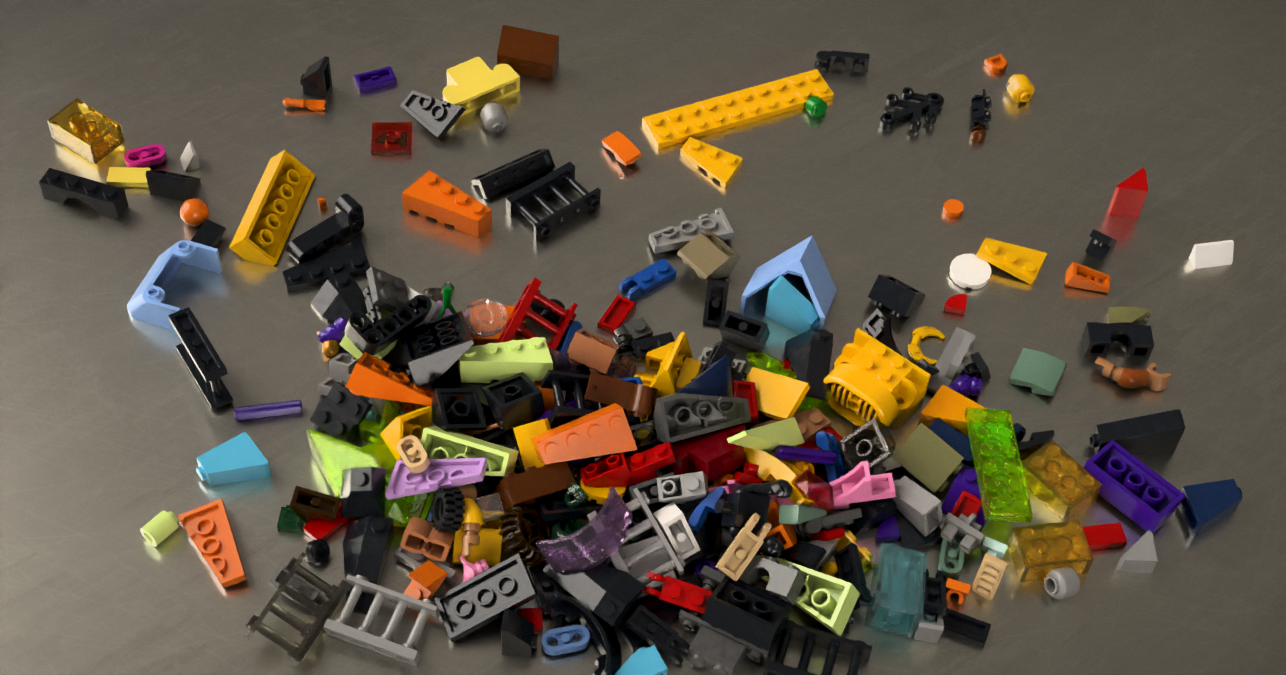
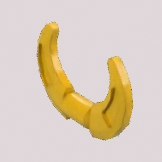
[908,326,945,365]

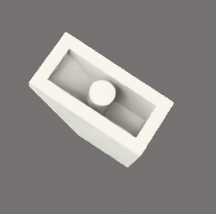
[653,502,700,560]

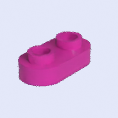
[124,144,166,168]

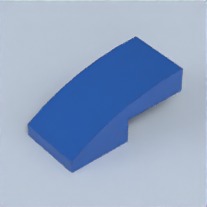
[687,486,727,533]

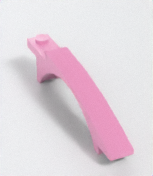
[709,461,896,511]

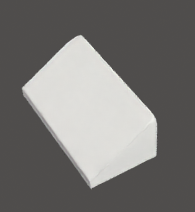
[1189,240,1234,269]

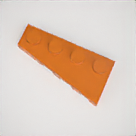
[177,499,247,588]

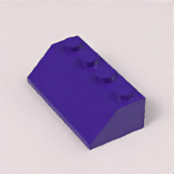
[1078,440,1186,533]

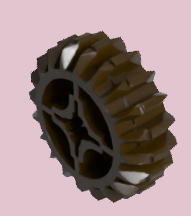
[498,503,555,567]

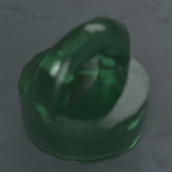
[564,482,589,507]

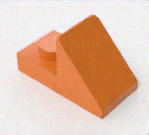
[403,560,449,613]

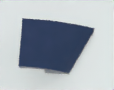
[673,354,734,397]

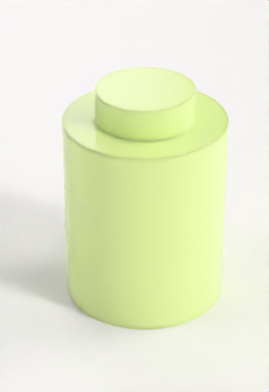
[140,510,179,547]

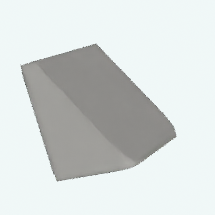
[180,141,200,172]

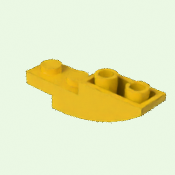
[744,447,817,507]

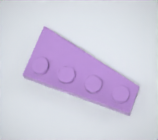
[385,458,488,500]

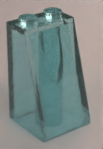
[865,542,927,638]

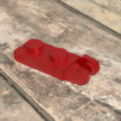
[643,571,713,615]

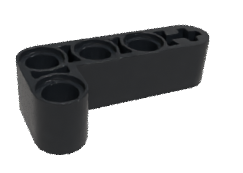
[286,194,364,264]
[344,295,432,355]

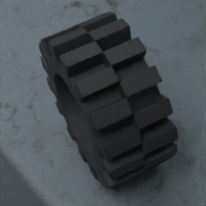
[431,488,465,532]

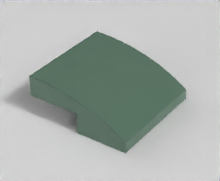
[1009,348,1067,396]

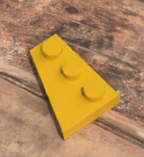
[680,137,743,188]

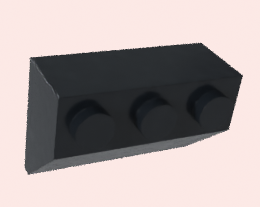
[702,575,793,651]

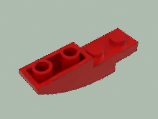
[580,442,677,488]

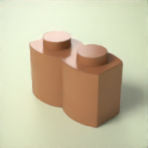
[400,517,455,562]

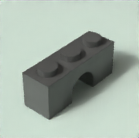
[725,553,806,605]

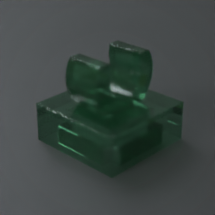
[277,505,304,534]

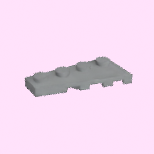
[649,208,734,253]

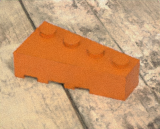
[402,170,492,238]

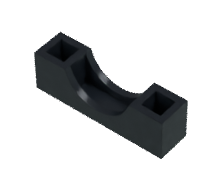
[39,168,128,221]

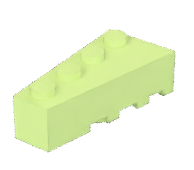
[457,337,553,383]
[420,425,519,476]

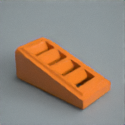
[1065,262,1111,293]

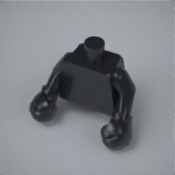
[715,479,793,559]

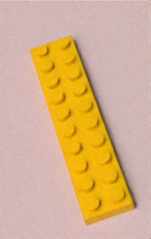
[642,69,834,149]

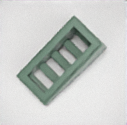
[779,505,827,524]

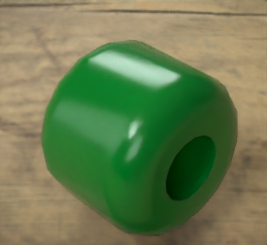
[805,96,827,118]

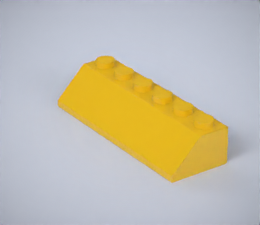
[229,150,316,266]

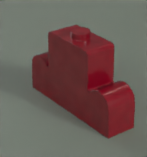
[660,423,746,482]

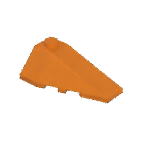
[345,352,433,406]

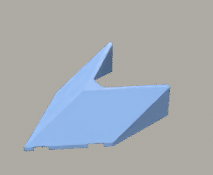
[739,235,837,330]

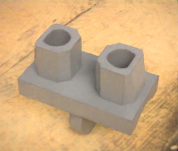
[940,512,985,554]

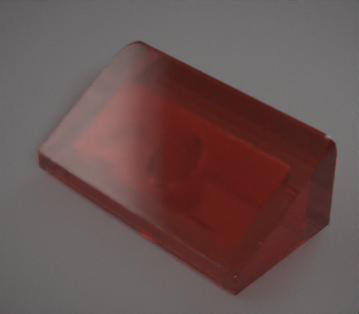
[795,470,834,512]

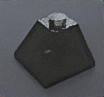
[838,418,896,471]

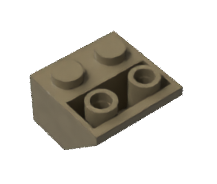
[677,232,741,280]

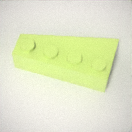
[761,558,860,637]

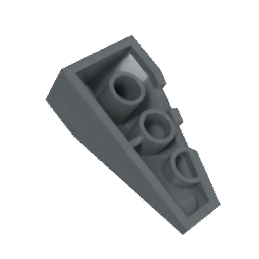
[653,393,751,443]

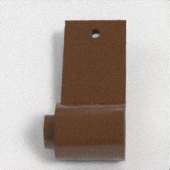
[584,372,658,419]

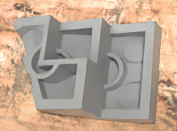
[317,353,389,398]

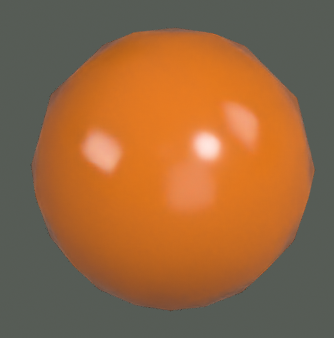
[180,199,210,227]

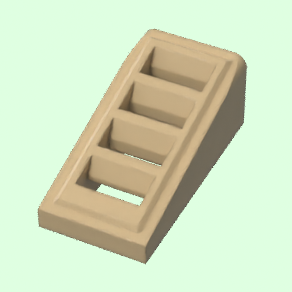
[971,552,1008,600]

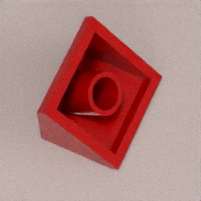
[1107,168,1148,218]

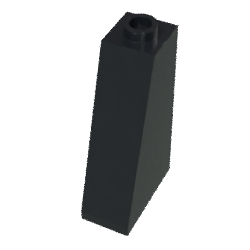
[1089,409,1186,455]

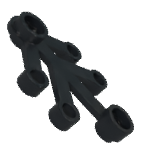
[879,87,944,131]

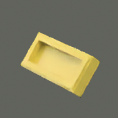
[106,167,151,188]

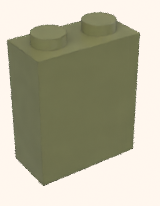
[892,422,964,493]

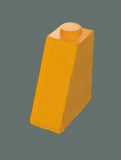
[917,384,989,435]

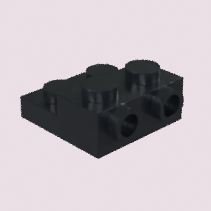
[310,381,373,445]

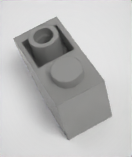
[657,471,710,504]

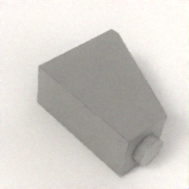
[892,476,943,537]

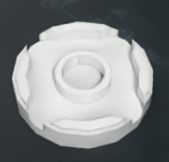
[949,254,992,290]

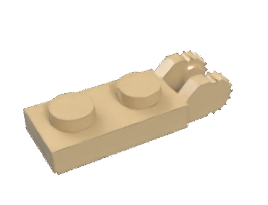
[715,513,772,581]

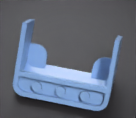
[127,240,222,331]

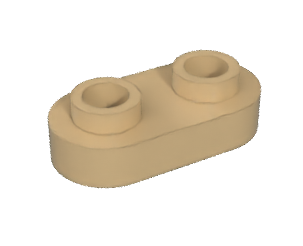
[396,435,430,473]

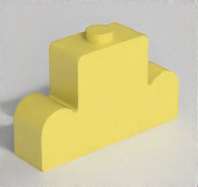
[443,57,520,116]

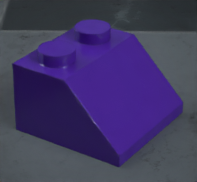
[941,464,1006,532]

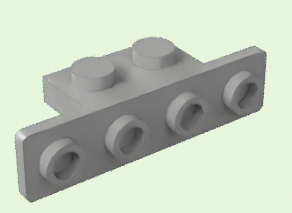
[927,327,976,393]

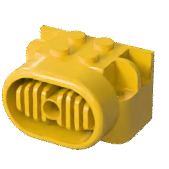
[823,328,931,434]

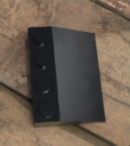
[401,311,474,387]

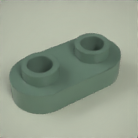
[938,534,965,578]

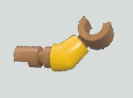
[452,484,483,557]

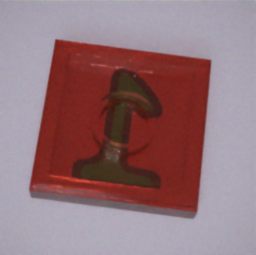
[371,122,413,156]

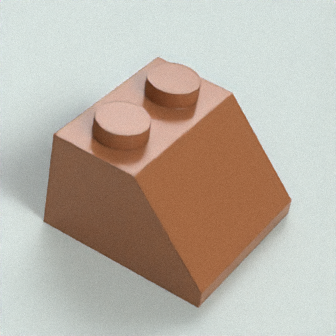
[565,329,620,375]

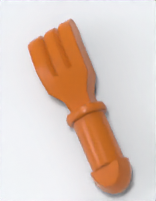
[283,97,326,111]

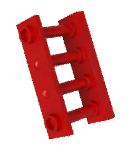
[497,277,578,358]

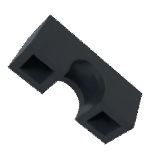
[1082,322,1154,359]

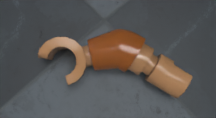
[1095,356,1172,391]

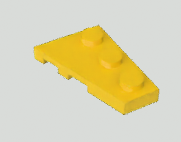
[976,238,1047,285]

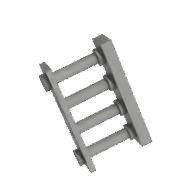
[587,488,686,599]
[324,575,440,667]

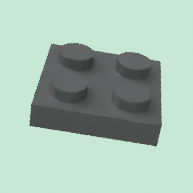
[366,266,409,312]

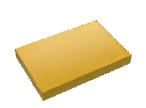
[744,367,810,421]

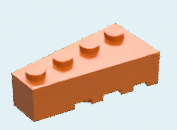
[531,403,638,464]

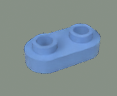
[541,624,590,656]

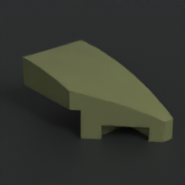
[1108,306,1151,325]

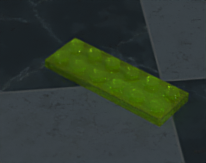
[964,408,1033,523]

